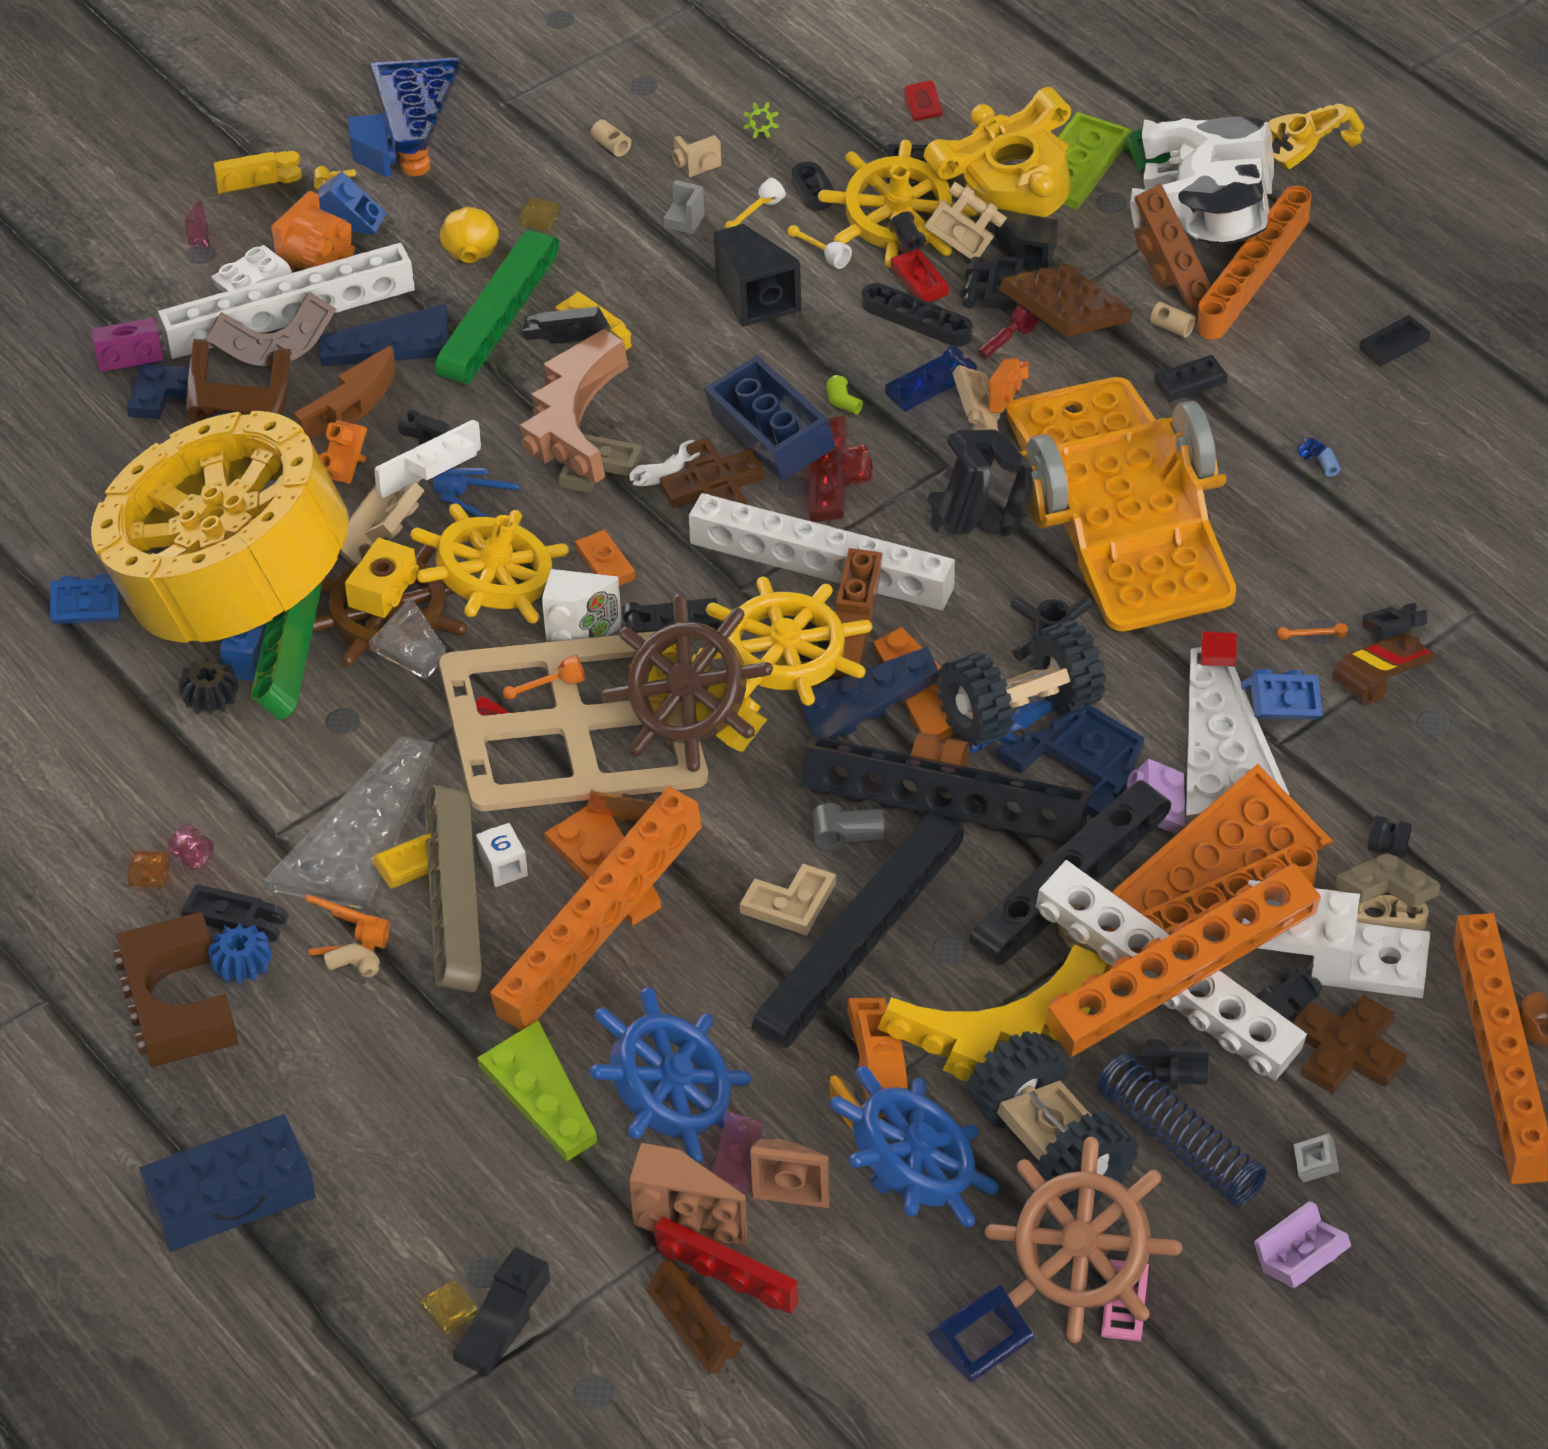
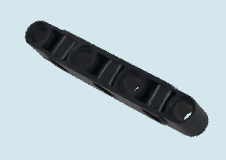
[969,780,1172,965]

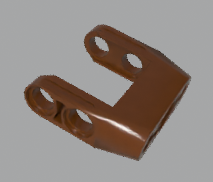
[186,338,291,423]

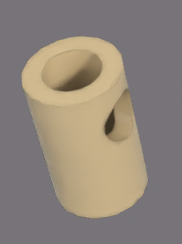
[591,119,631,157]
[1150,302,1196,338]

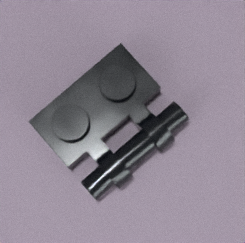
[961,256,1024,310]

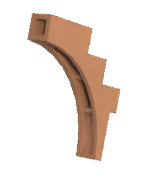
[520,329,629,483]

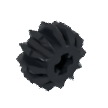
[179,657,239,715]

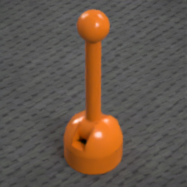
[503,654,586,700]

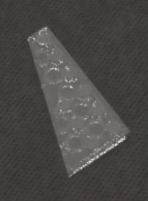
[263,736,435,910]

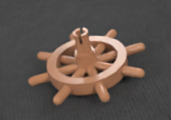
[984,1137,1183,1344]

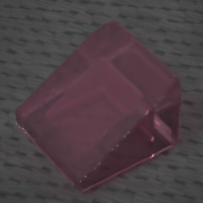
[185,201,210,248]

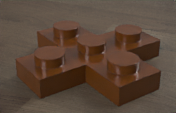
[659,437,764,509]
[1292,995,1407,1094]

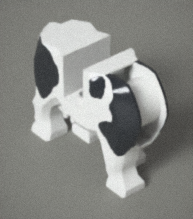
[1130,116,1274,244]

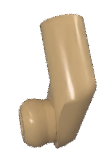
[324,943,380,977]

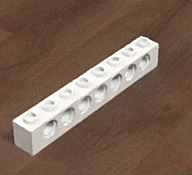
[158,243,415,359]
[689,493,955,611]
[1036,860,1307,1081]

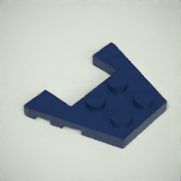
[996,705,1144,818]

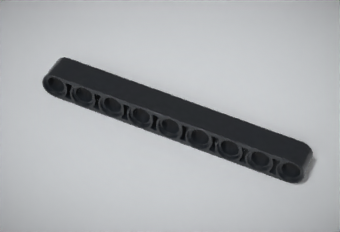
[752,812,965,1048]

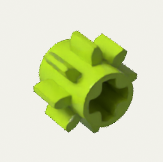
[743,102,779,138]

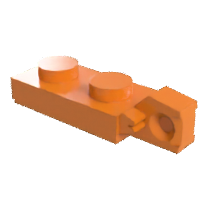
[989,358,1029,413]

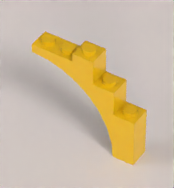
[877,944,1107,1081]

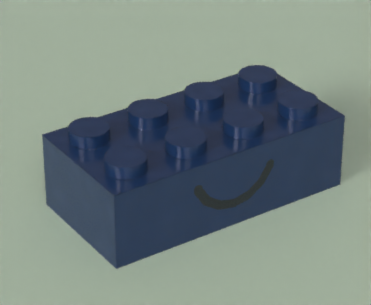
[704,355,836,481]
[139,1114,316,1252]

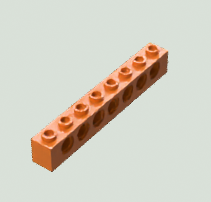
[490,786,702,1031]
[1045,863,1321,1058]
[1453,913,1548,1184]

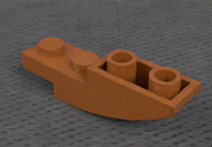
[293,346,396,440]
[827,548,883,677]

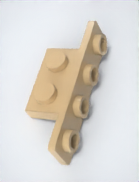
[339,480,425,566]

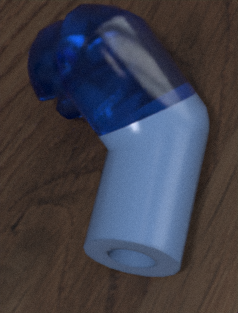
[1297,437,1341,477]

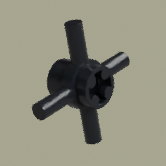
[1011,596,1093,661]

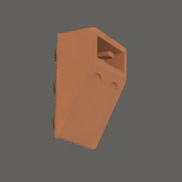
[629,1143,748,1246]

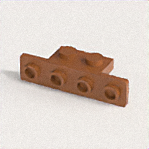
[1133,184,1211,311]

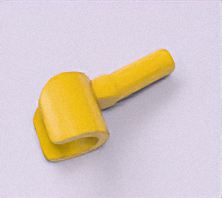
[314,166,356,190]

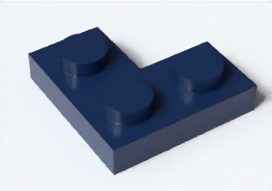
[127,363,207,419]

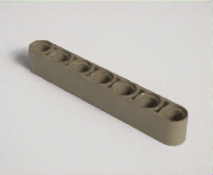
[425,784,481,993]

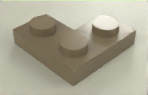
[558,434,643,493]
[1335,853,1441,907]

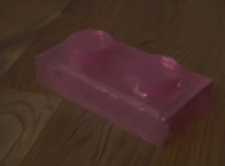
[711,1112,765,1196]

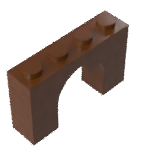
[112,912,239,1067]

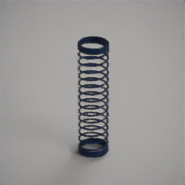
[1097,1054,1267,1206]

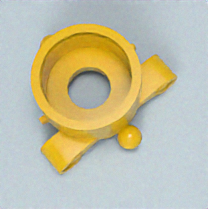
[924,87,1071,222]

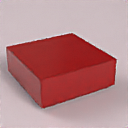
[1201,631,1237,667]

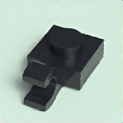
[397,410,451,446]

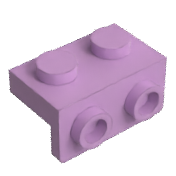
[1127,759,1186,835]
[1254,1201,1351,1288]

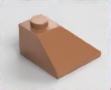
[750,1138,830,1208]

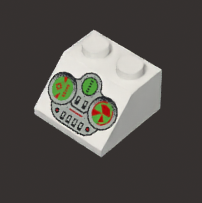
[542,569,622,642]

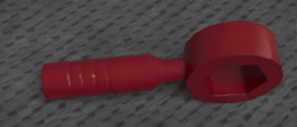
[977,304,1040,360]

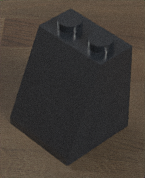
[714,224,802,327]

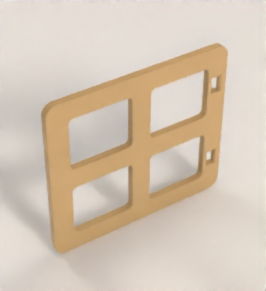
[439,631,708,811]

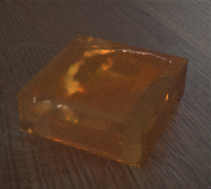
[127,851,171,888]

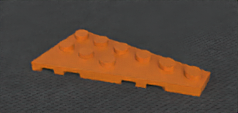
[1112,763,1333,913]

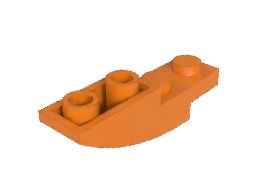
[847,998,908,1118]

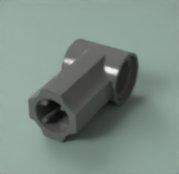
[812,803,884,851]

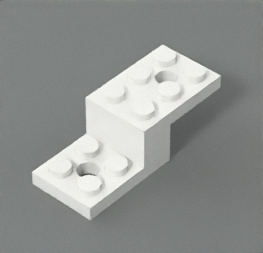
[1242,880,1430,998]

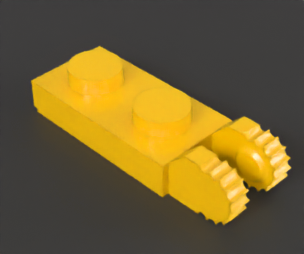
[213,150,302,194]

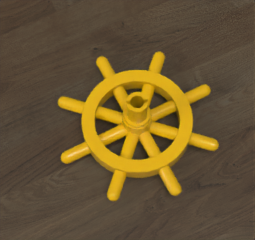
[818,140,978,268]
[410,503,569,624]
[697,577,872,706]

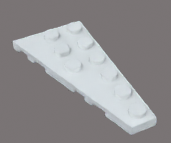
[1186,647,1290,825]

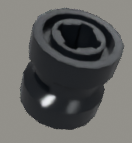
[1367,815,1412,858]

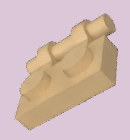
[924,182,1007,259]

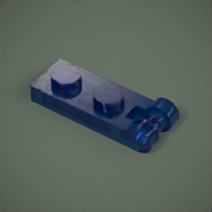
[885,345,977,412]

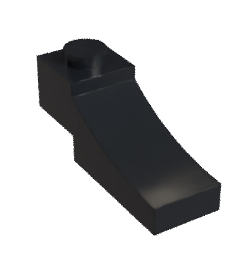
[453,1247,550,1377]

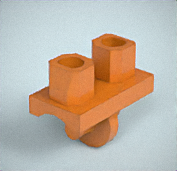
[319,420,367,485]

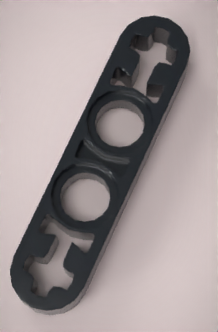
[862,283,973,347]

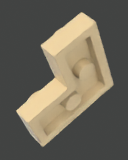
[740,864,836,936]

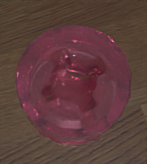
[168,824,214,870]

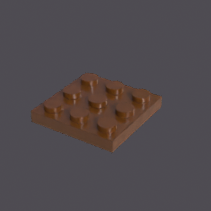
[999,264,1133,337]

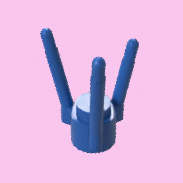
[433,468,520,517]

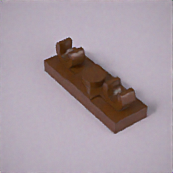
[646,1260,743,1374]

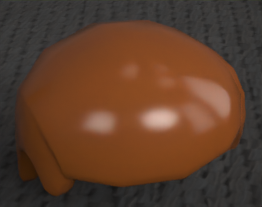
[1519,991,1548,1047]

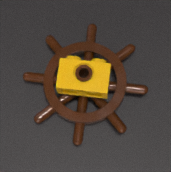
[312,537,467,668]

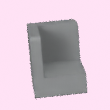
[664,180,705,234]

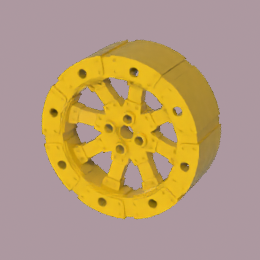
[91,411,349,643]

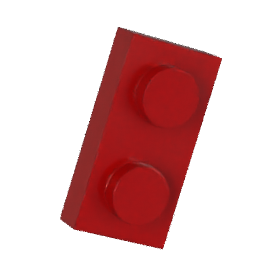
[891,248,949,302]

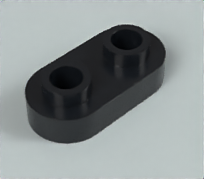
[791,162,834,211]

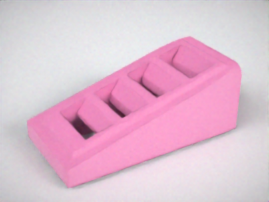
[1101,1259,1149,1342]

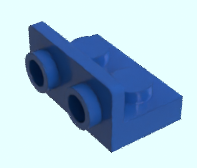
[50,574,121,624]
[1241,669,1323,720]

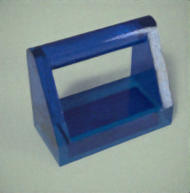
[927,1284,1034,1382]

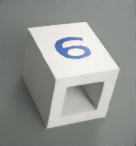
[476,823,528,887]

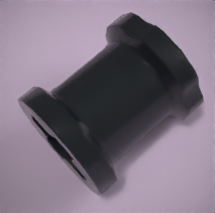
[887,211,927,253]

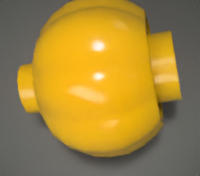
[440,207,499,263]

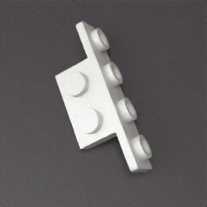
[374,420,481,498]

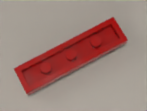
[654,1216,799,1314]

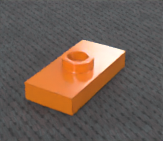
[575,529,636,586]

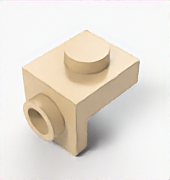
[672,135,722,178]

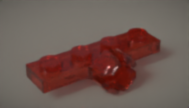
[809,416,873,522]

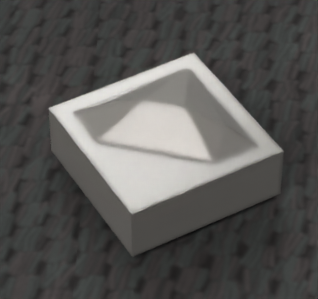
[1293,1133,1339,1183]

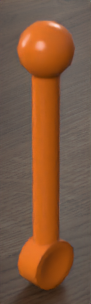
[1276,623,1348,641]

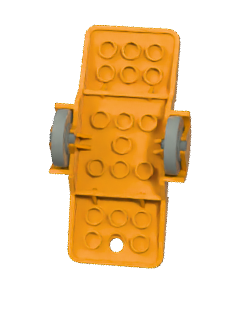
[1006,377,1237,632]

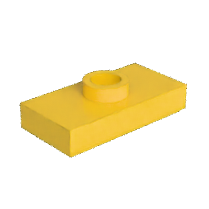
[372,833,431,889]

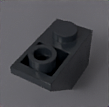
[995,209,1058,268]

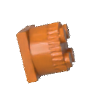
[271,191,355,273]

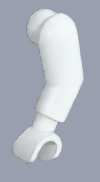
[630,440,700,486]

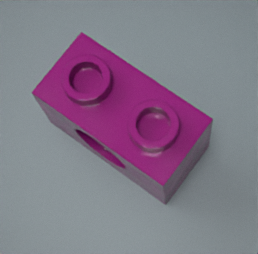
[91,317,163,372]

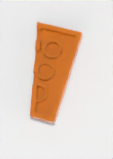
[873,627,954,741]
[544,798,661,926]

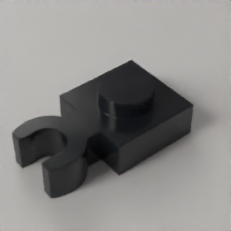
[1363,603,1427,640]

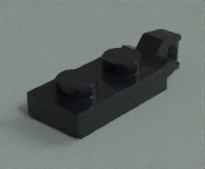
[521,306,611,344]

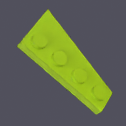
[477,1020,597,1162]

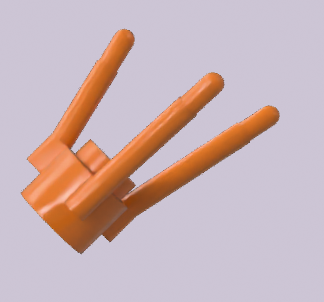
[305,895,390,956]

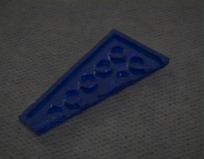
[371,57,460,154]

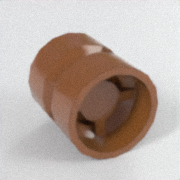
[911,732,969,767]

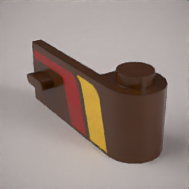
[1332,633,1436,704]

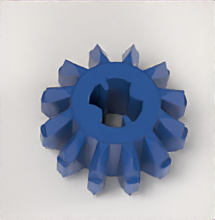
[208,922,272,986]

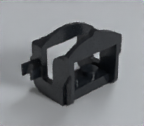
[927,430,1033,536]

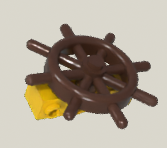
[601,593,773,772]

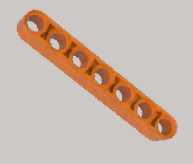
[1197,186,1312,340]
[1103,843,1318,974]

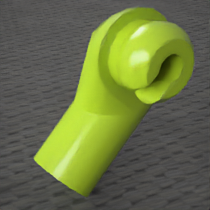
[826,375,863,415]

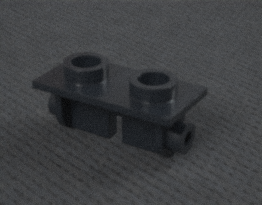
[1255,963,1323,1019]

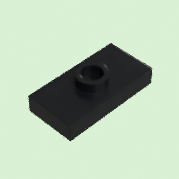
[1359,315,1431,367]
[1154,355,1228,402]

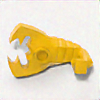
[1269,104,1364,170]

